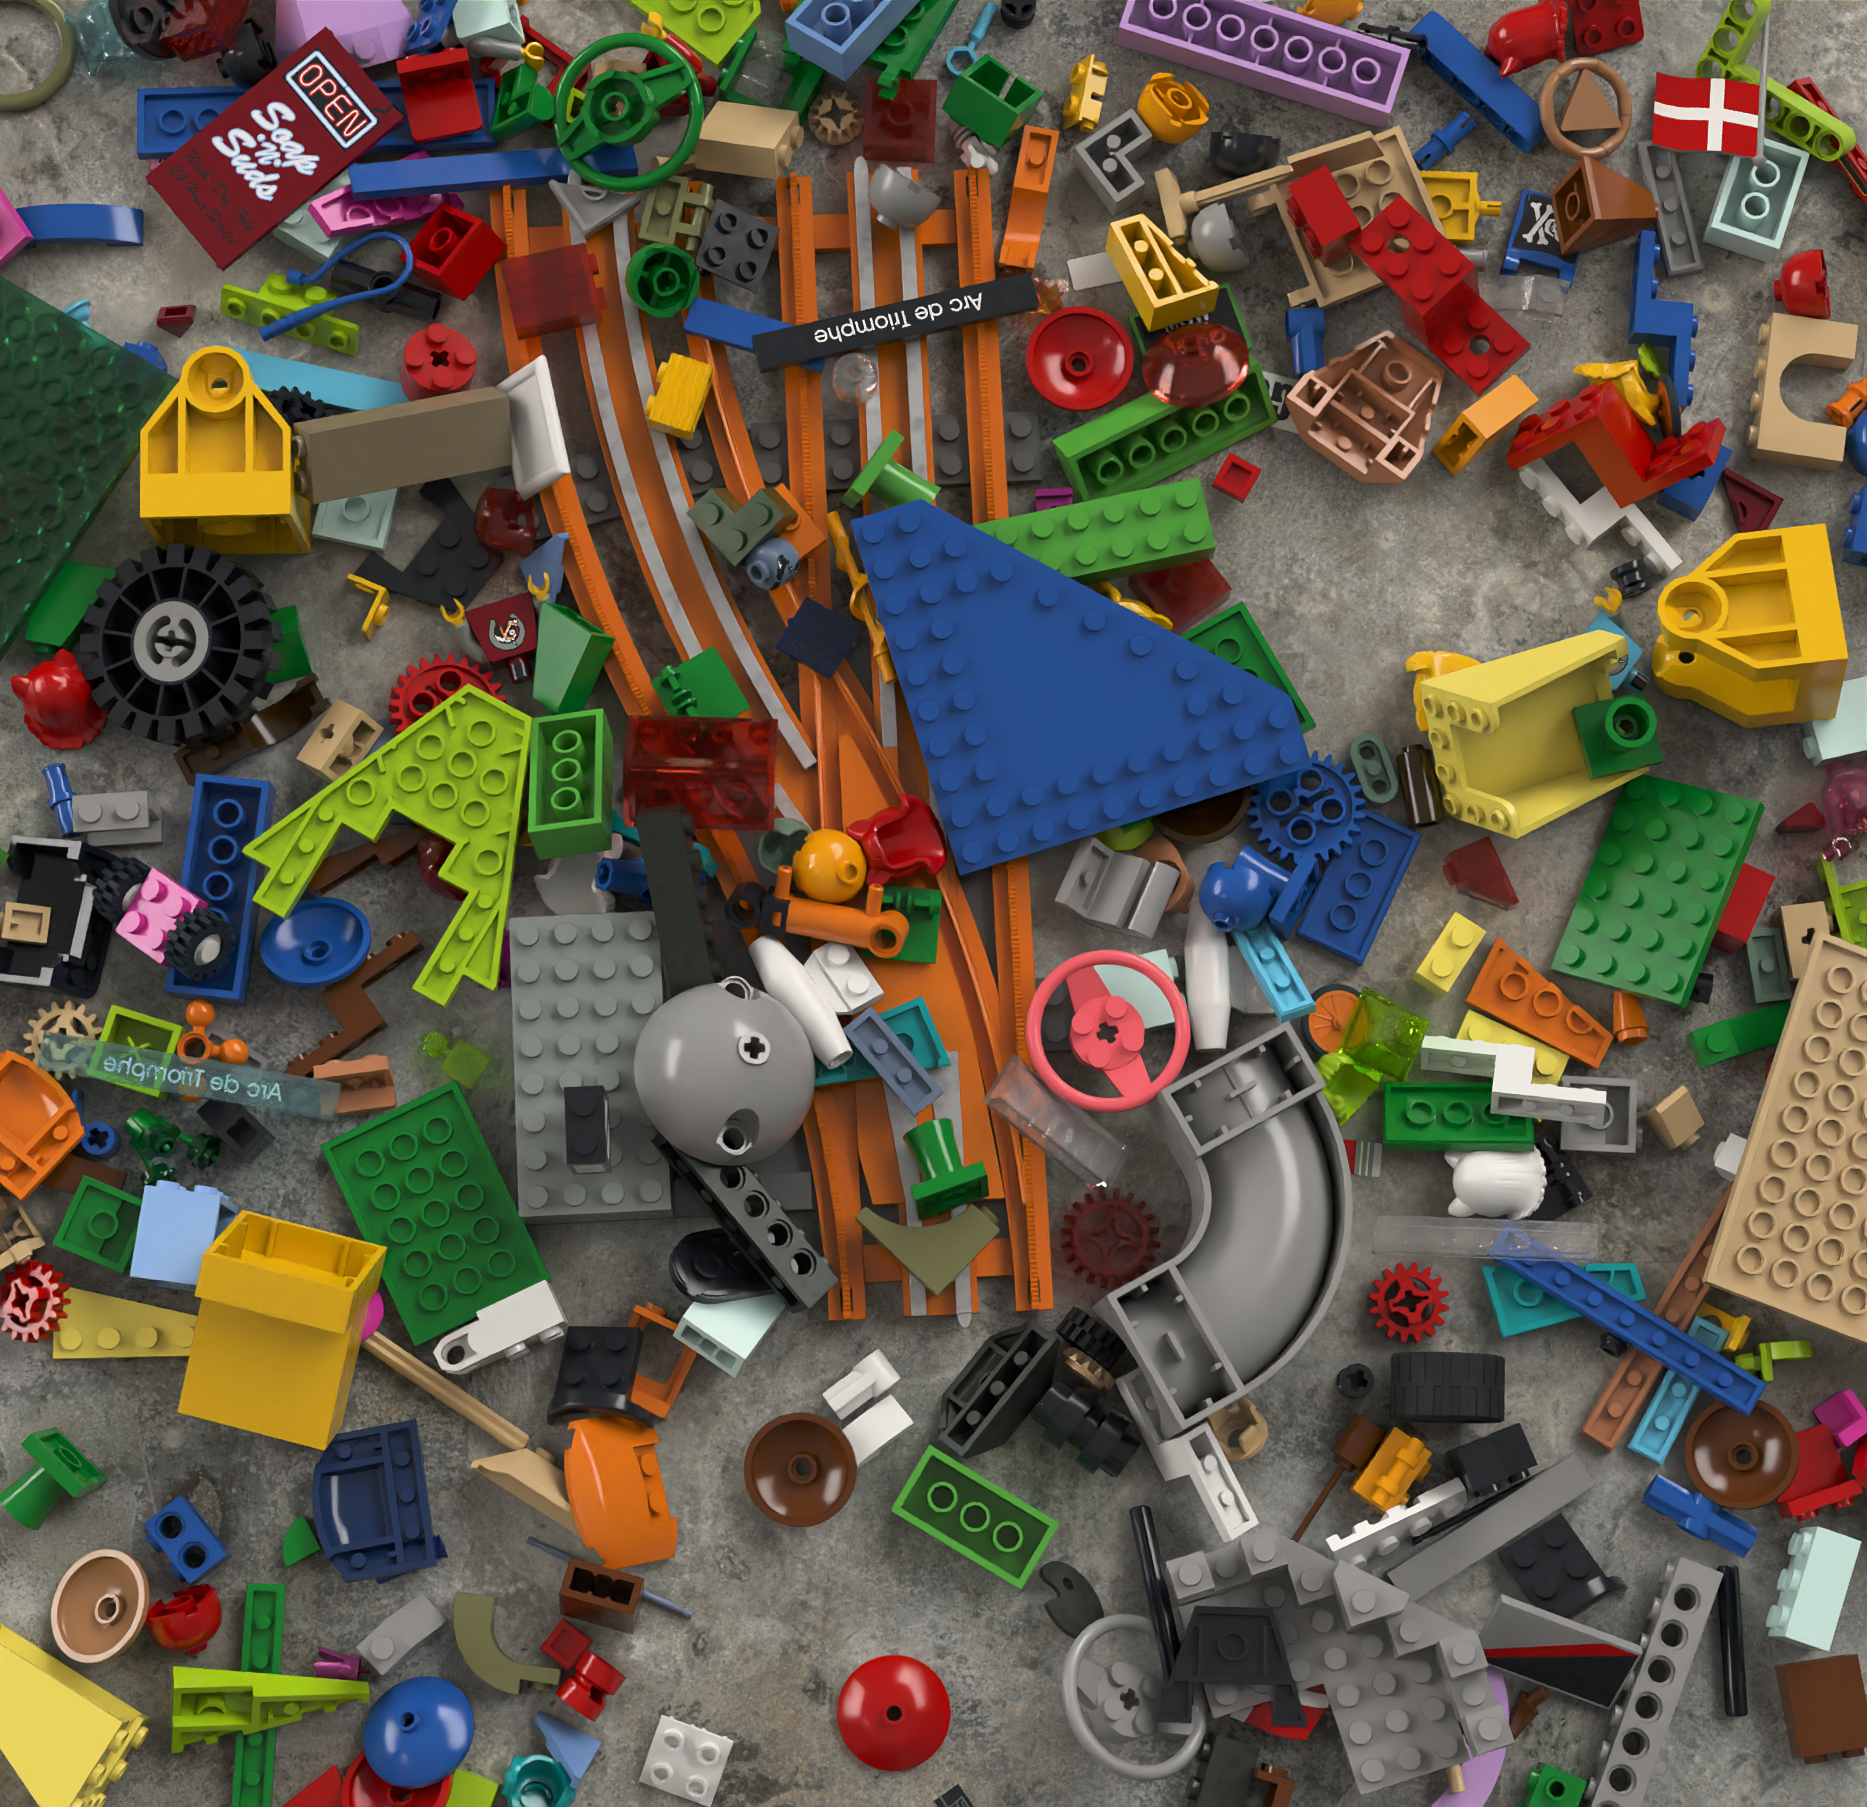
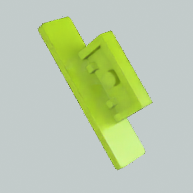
[220,272,360,356]
[1816,850,1867,949]

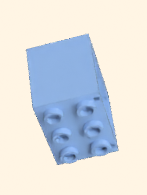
[130,1180,238,1292]

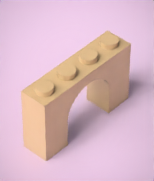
[1745,312,1859,472]

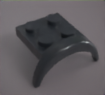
[546,1326,654,1428]
[1498,1513,1628,1620]

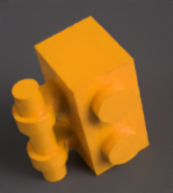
[1348,1427,1432,1515]

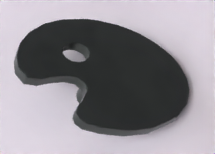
[1039,1561,1104,1639]

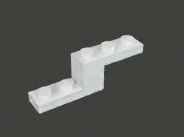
[1518,458,1683,579]
[1421,1035,1607,1126]
[1114,1366,1259,1542]

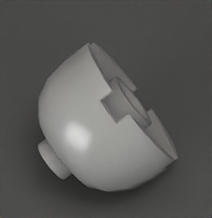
[868,162,941,230]
[1187,199,1250,274]

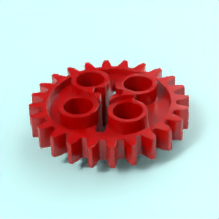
[388,653,507,737]

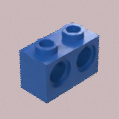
[143,1495,232,1584]

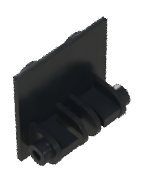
[694,198,780,294]
[1522,1133,1593,1234]

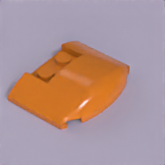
[0,1050,86,1202]
[564,1415,678,1570]

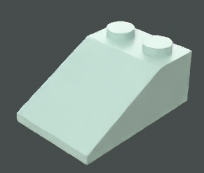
[272,162,360,271]

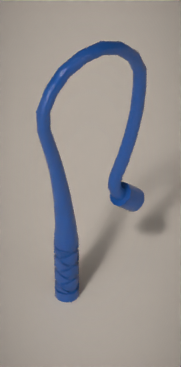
[258,231,413,342]

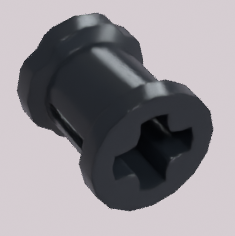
[1336,1363,1374,1399]

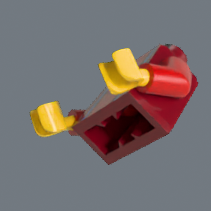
[641,12,716,118]

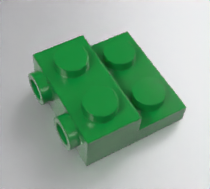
[52,1175,142,1274]

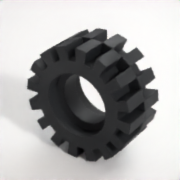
[1055,1306,1127,1371]

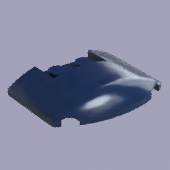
[312,1419,437,1583]

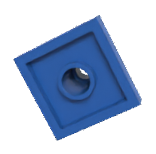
[1231,845,1321,941]

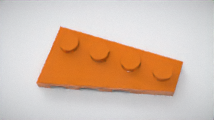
[1464,936,1614,1070]

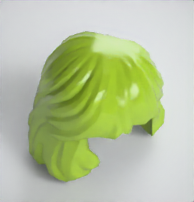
[1314,1052,1381,1128]

